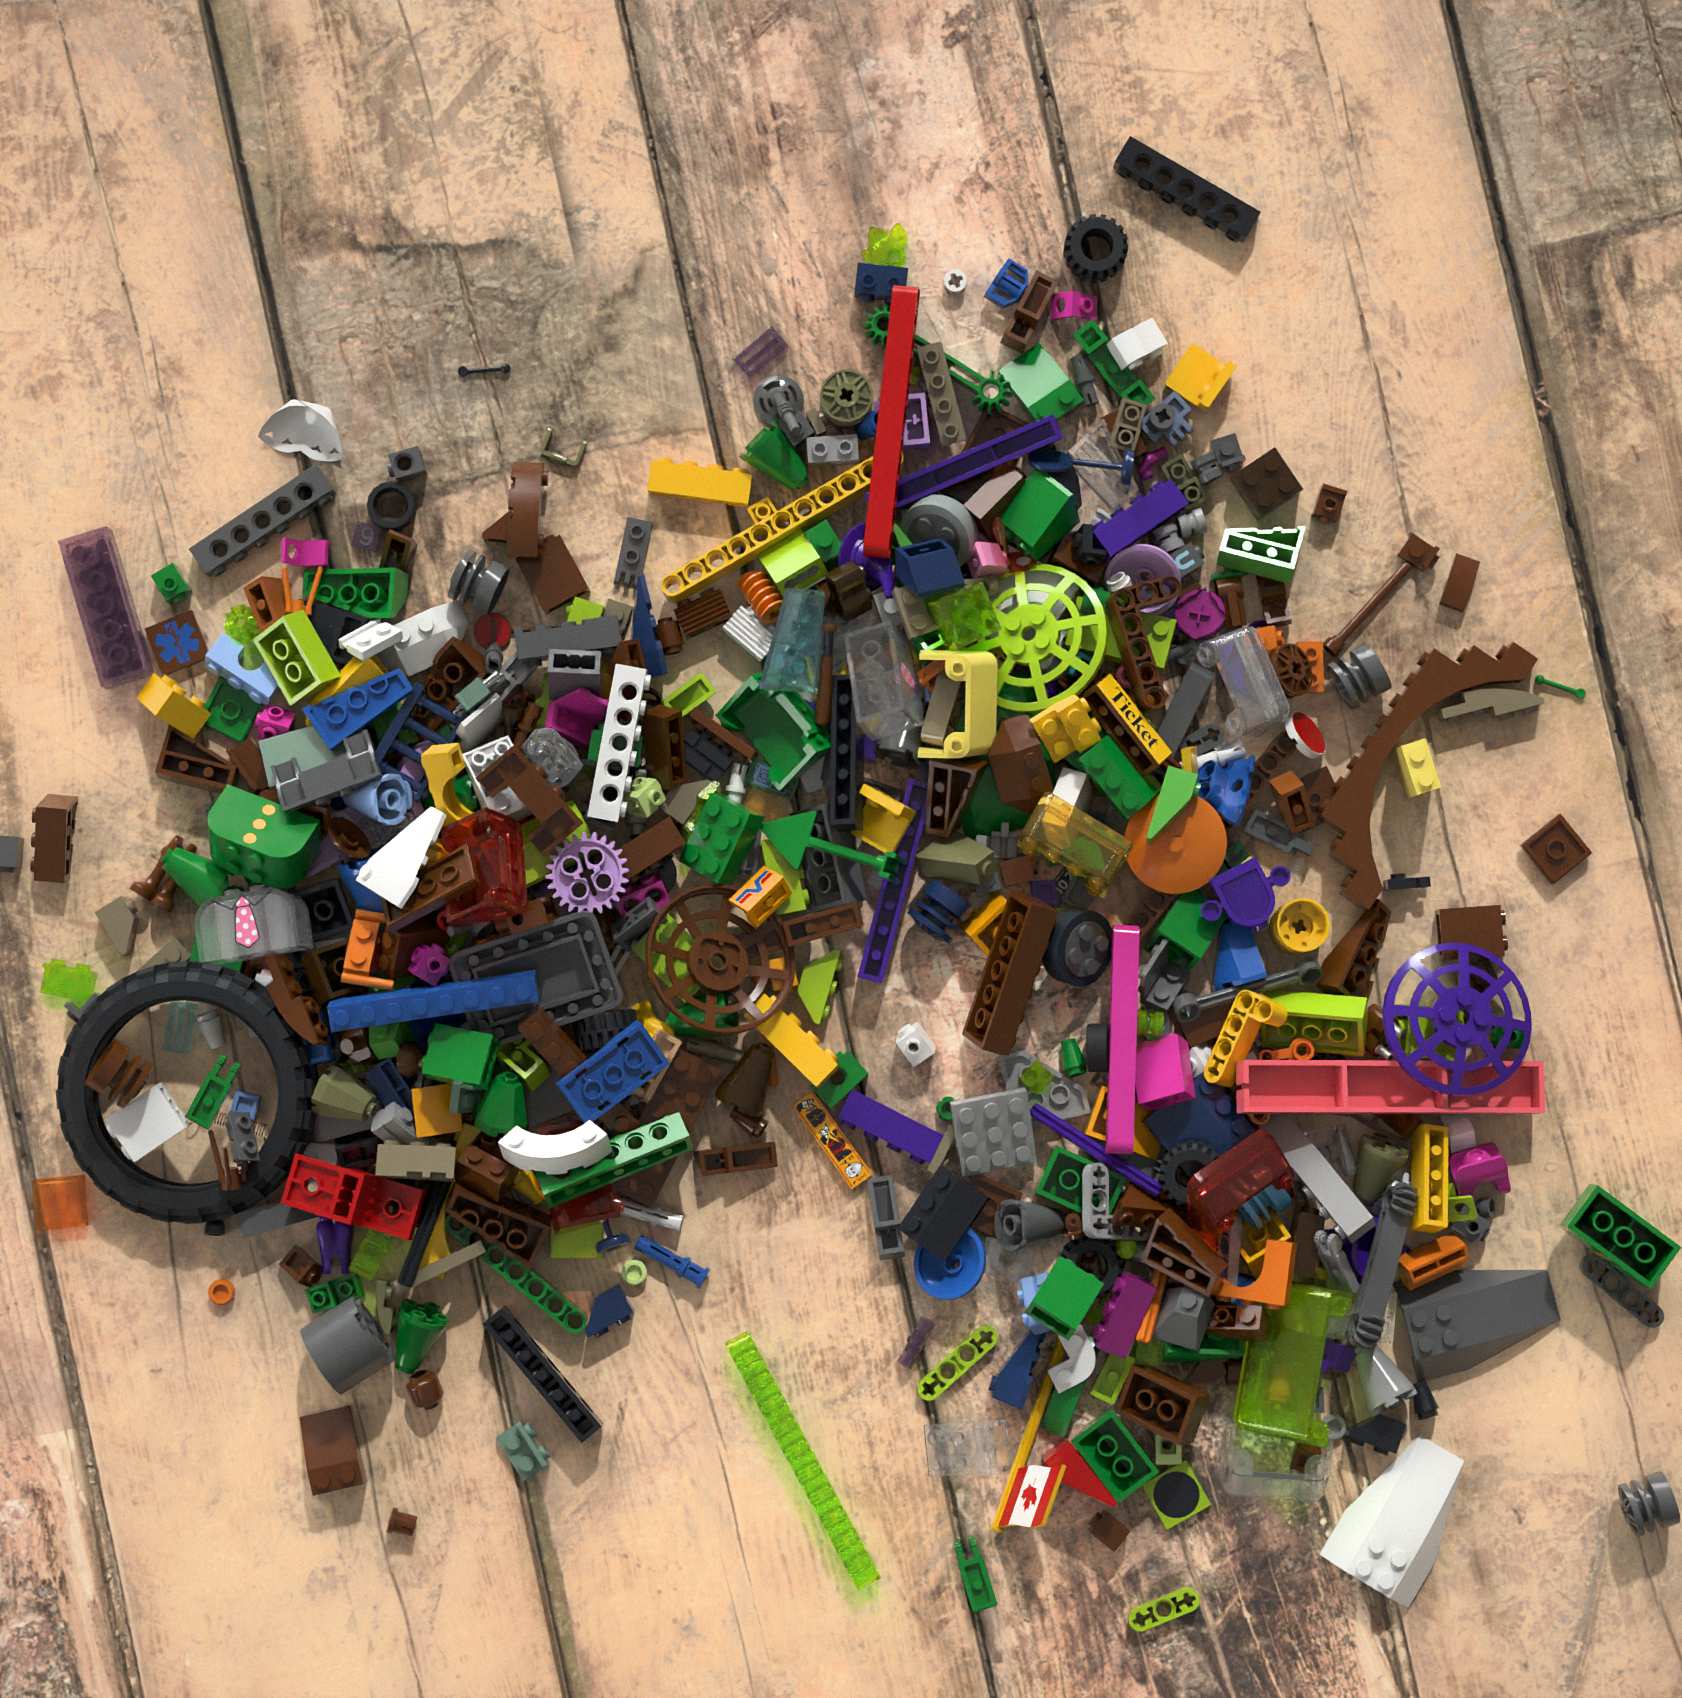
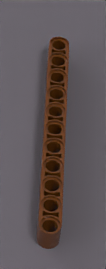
[1122,731,1298,941]

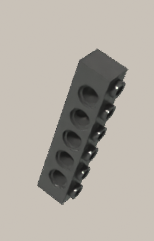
[189,464,336,577]

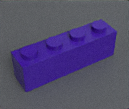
[1093,479,1189,564]
[838,1089,944,1165]

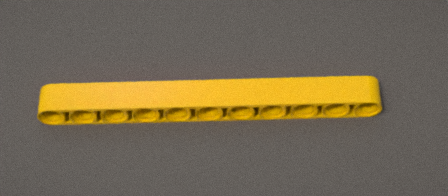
[661,453,905,603]

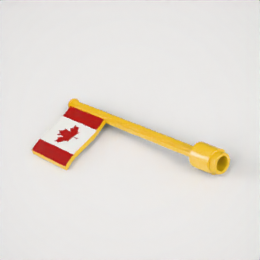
[990,1318,1084,1533]

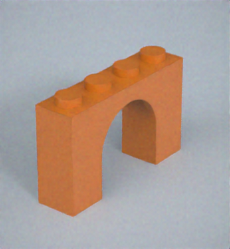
[1183,1228,1298,1310]

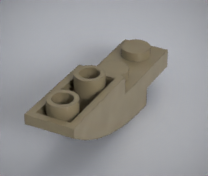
[1437,689,1545,724]

